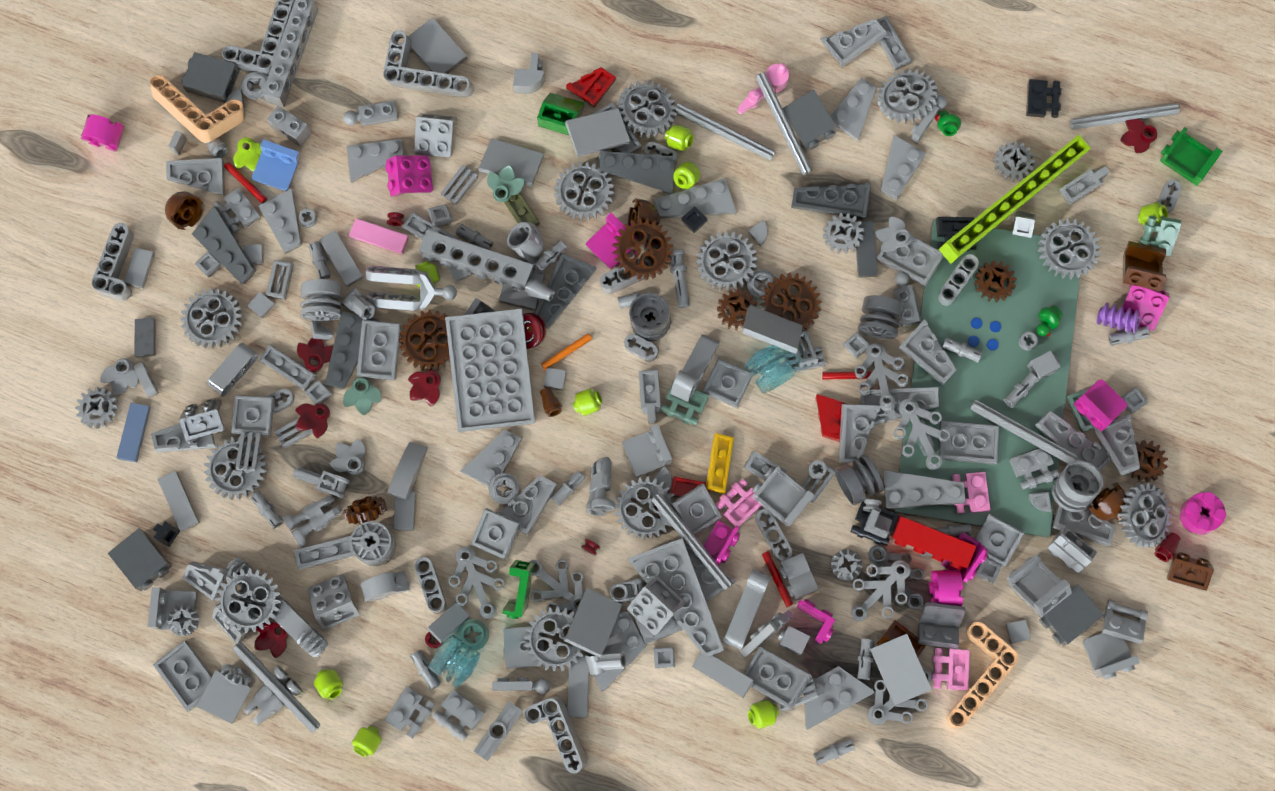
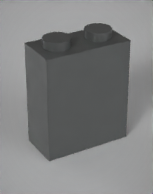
[181,52,240,103]
[783,90,838,150]
[108,528,172,591]
[1038,584,1104,646]

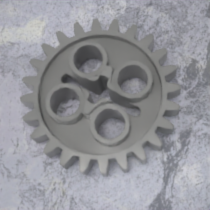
[877,69,938,124]
[617,80,677,138]
[554,161,614,221]
[1037,218,1101,279]
[696,231,758,292]
[180,288,243,349]
[204,437,268,500]
[614,477,674,540]
[1118,483,1173,547]
[215,568,282,633]
[524,607,584,672]

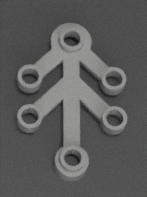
[855,343,909,412]
[894,399,950,470]
[448,547,504,619]
[529,559,583,614]
[851,560,910,621]
[868,669,932,725]

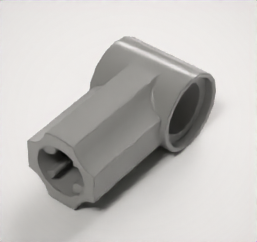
[340,288,375,320]
[585,651,627,675]

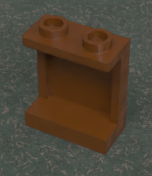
[1123,241,1166,291]

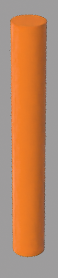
[541,333,592,370]

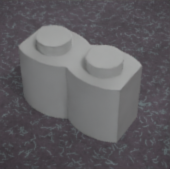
[779,553,818,600]

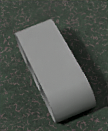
[938,254,979,306]
[207,343,258,397]
[414,557,447,614]

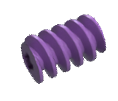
[1096,302,1140,334]

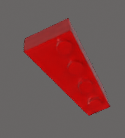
[891,514,976,570]

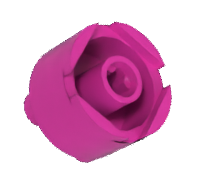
[81,114,125,152]
[1180,492,1226,535]
[929,570,963,607]

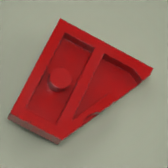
[566,67,616,108]
[815,394,847,442]

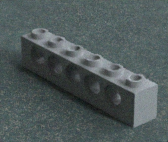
[262,0,318,107]
[419,230,535,291]

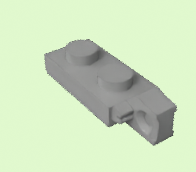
[1059,166,1110,206]
[639,370,661,424]

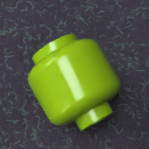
[665,125,694,151]
[673,162,701,189]
[1138,202,1168,225]
[415,261,440,287]
[573,388,603,416]
[314,669,344,699]
[747,700,779,729]
[352,726,382,757]

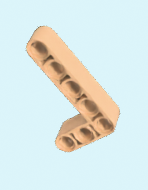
[150,75,245,143]
[946,622,1018,728]

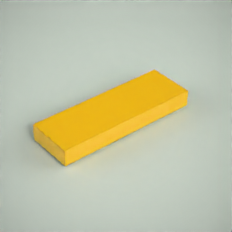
[706,433,734,494]

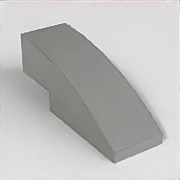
[387,442,428,501]

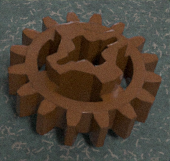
[974,260,1017,302]
[717,289,757,331]
[1131,440,1168,483]
[344,496,387,525]

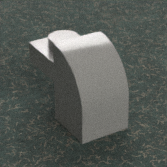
[513,53,545,94]
[360,571,410,602]

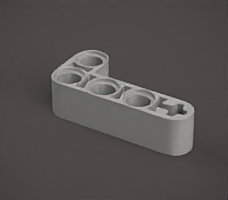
[92,223,134,301]
[600,234,668,295]
[671,334,720,402]
[723,569,771,650]
[524,696,587,773]

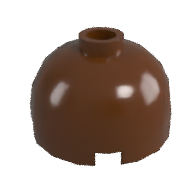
[165,191,203,230]
[628,198,660,237]
[1088,483,1127,521]

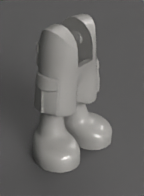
[586,457,615,516]
[282,495,342,547]
[244,666,303,725]

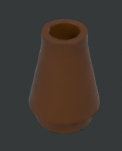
[540,387,562,417]

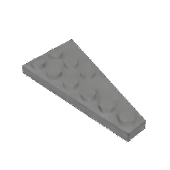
[627,538,724,657]

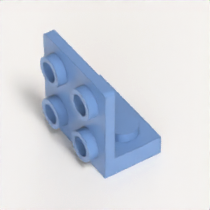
[252,139,300,191]

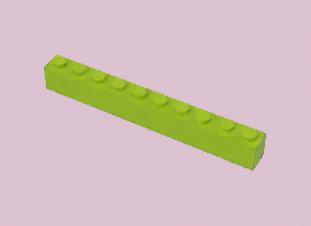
[938,135,1091,264]

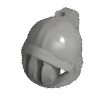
[507,222,544,264]

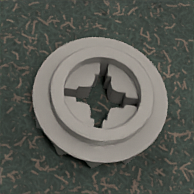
[241,72,268,100]
[747,270,775,299]
[488,473,519,504]
[831,549,863,581]
[167,604,199,636]
[221,664,251,686]

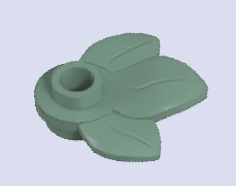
[487,165,524,202]
[343,377,381,415]

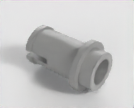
[618,292,641,309]

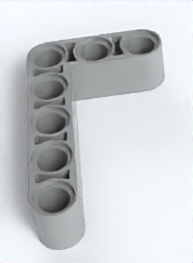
[222,0,295,76]
[383,30,474,97]

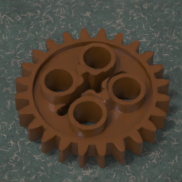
[612,218,674,280]
[760,272,822,330]
[399,310,450,371]

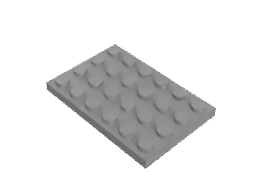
[445,309,535,432]

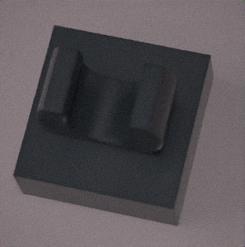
[681,206,708,233]
[153,521,180,547]

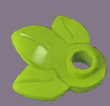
[233,137,262,172]

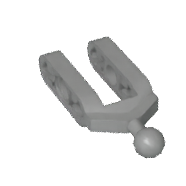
[366,266,457,310]

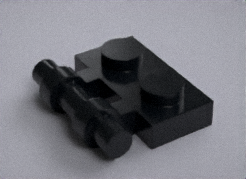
[1026,79,1062,118]
[936,217,976,252]
[850,501,899,546]

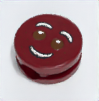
[523,313,546,349]

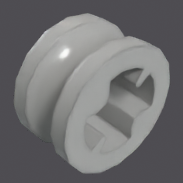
[299,209,317,228]
[1019,332,1038,351]
[808,460,827,479]
[863,499,882,512]

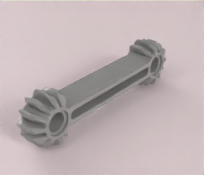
[226,557,328,657]

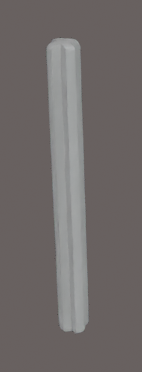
[756,72,812,175]
[675,103,775,160]
[1070,103,1180,130]
[971,400,1078,464]
[652,493,733,589]
[233,642,320,732]

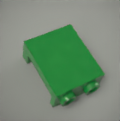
[1160,127,1223,186]
[502,560,535,619]

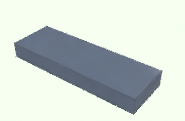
[116,403,151,463]

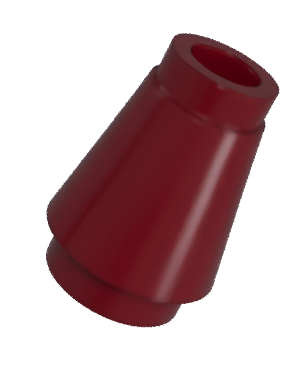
[1154,532,1181,562]

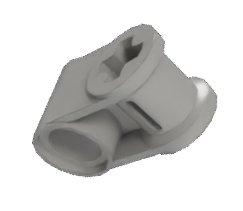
[610,579,645,603]

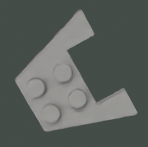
[594,611,646,691]

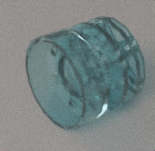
[745,345,796,393]
[429,635,481,688]

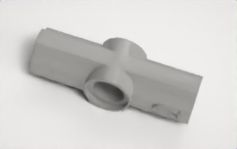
[474,701,523,761]

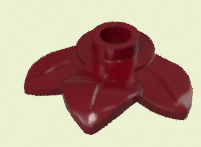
[1120,119,1157,153]
[297,337,333,372]
[408,371,441,407]
[295,403,330,438]
[254,622,289,658]

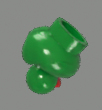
[935,110,961,137]
[1036,306,1063,336]

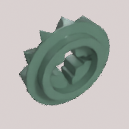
[457,619,489,651]

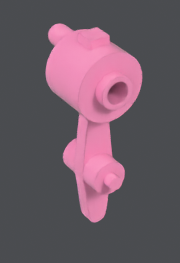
[738,63,789,114]

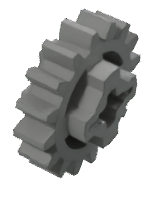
[993,141,1035,182]
[823,213,864,254]
[75,387,119,429]

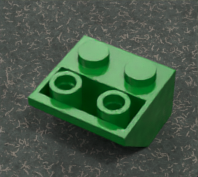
[537,92,585,136]

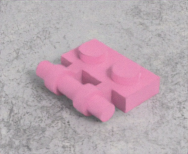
[952,472,990,514]
[715,479,762,527]
[932,648,970,691]

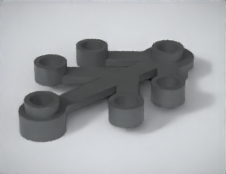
[868,545,924,610]

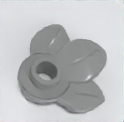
[875,217,912,253]
[100,358,139,396]
[330,439,366,475]

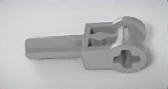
[293,467,350,499]

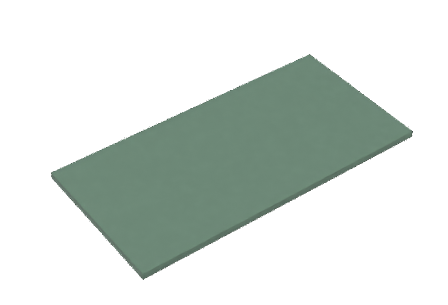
[893,219,1084,538]

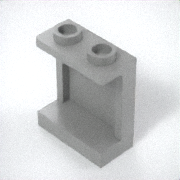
[751,466,814,527]
[1007,554,1072,618]

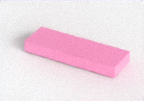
[349,219,409,254]

